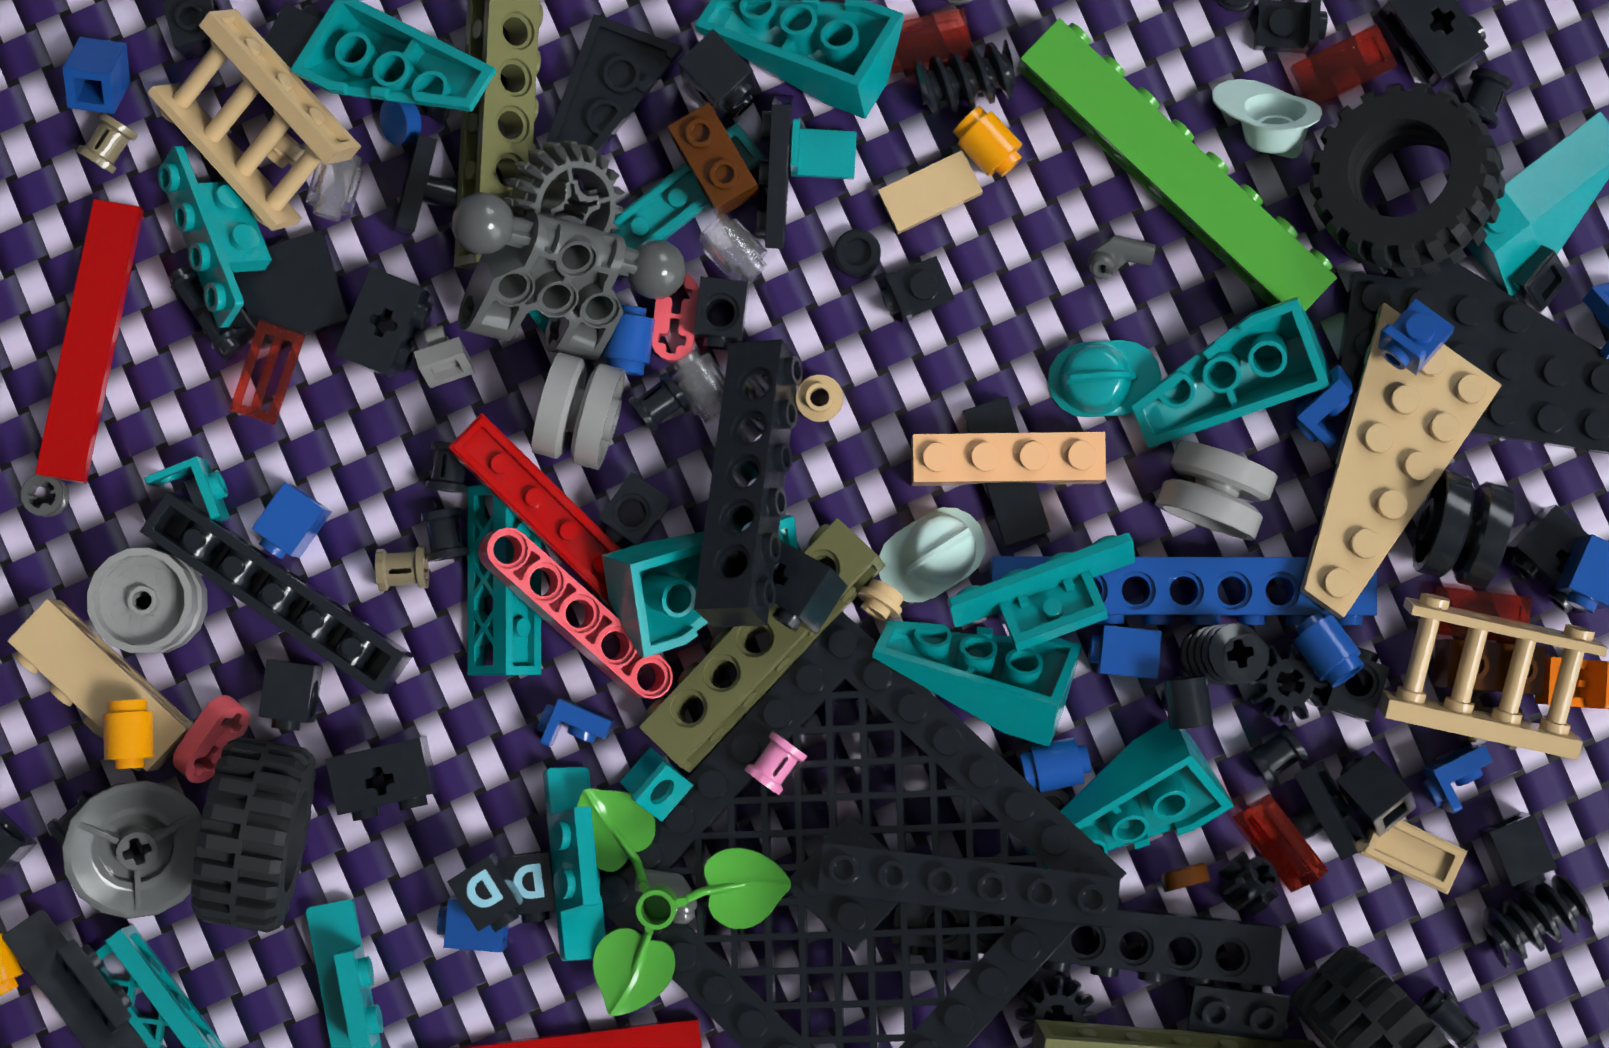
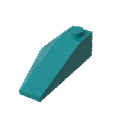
[1467,112,1609,296]
[1024,720,1234,869]

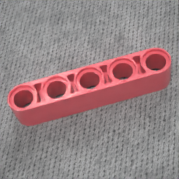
[478,527,673,699]

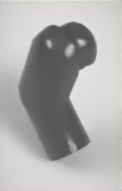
[1087,235,1156,279]
[635,869,697,924]

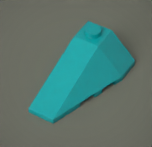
[290,0,497,112]
[695,0,904,119]
[1132,297,1330,448]
[602,515,799,658]
[872,620,1082,747]

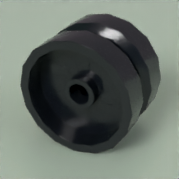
[1413,470,1515,589]

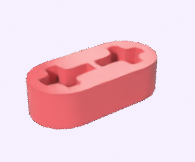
[652,274,699,363]
[172,695,250,784]

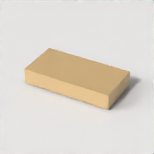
[877,150,983,235]
[1358,820,1468,895]

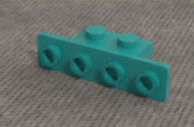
[158,146,272,328]
[947,533,1135,652]
[543,767,606,961]
[306,899,383,1048]

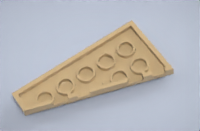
[1300,303,1502,619]

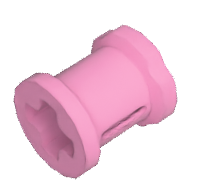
[744,731,807,795]

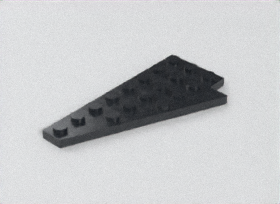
[1338,258,1609,454]

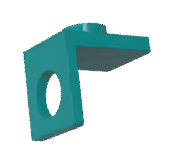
[790,119,857,180]
[144,456,230,522]
[620,747,694,822]

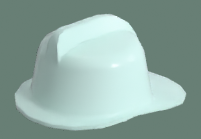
[1212,79,1322,159]
[879,507,985,602]

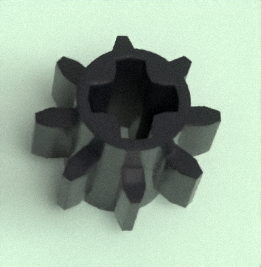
[1218,851,1279,915]

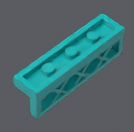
[468,485,541,675]
[95,924,225,1048]

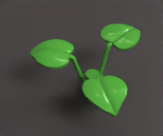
[577,788,791,1016]

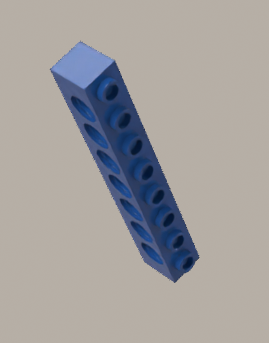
[989,556,1377,626]

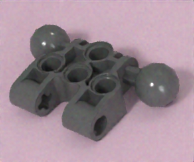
[452,192,686,362]

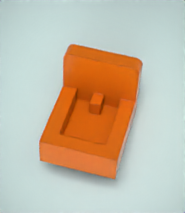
[1535,656,1609,709]

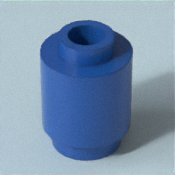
[603,305,655,376]
[1294,613,1364,688]
[1018,737,1091,793]

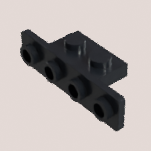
[3,909,147,1048]

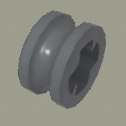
[21,474,70,517]

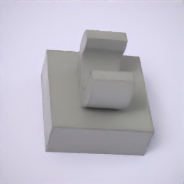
[414,325,475,388]

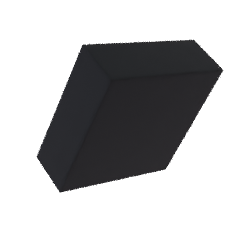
[1512,245,1571,313]

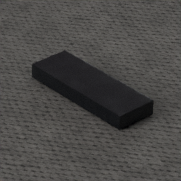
[962,396,1051,547]

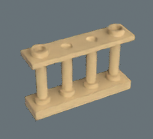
[147,9,361,231]
[1378,593,1608,760]

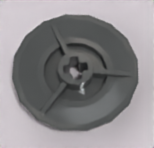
[62,780,202,919]

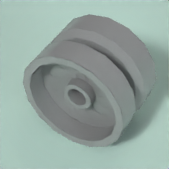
[531,352,625,470]
[1155,440,1278,541]
[87,548,208,653]

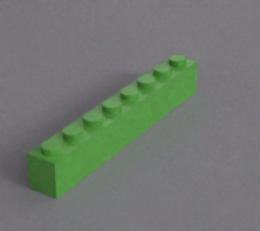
[1017,18,1337,311]

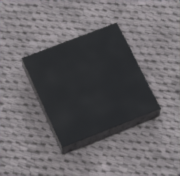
[235,230,350,350]

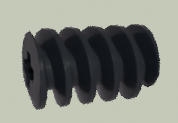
[913,39,1016,116]
[1180,623,1269,685]
[1483,874,1594,969]

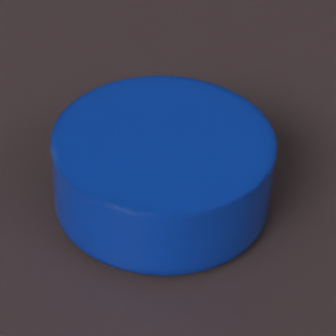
[380,100,421,146]

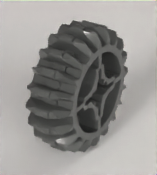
[502,140,625,248]

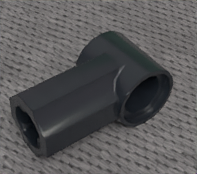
[1160,675,1213,729]

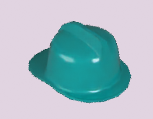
[1048,340,1162,417]

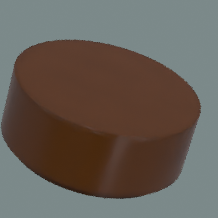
[1160,862,1211,893]

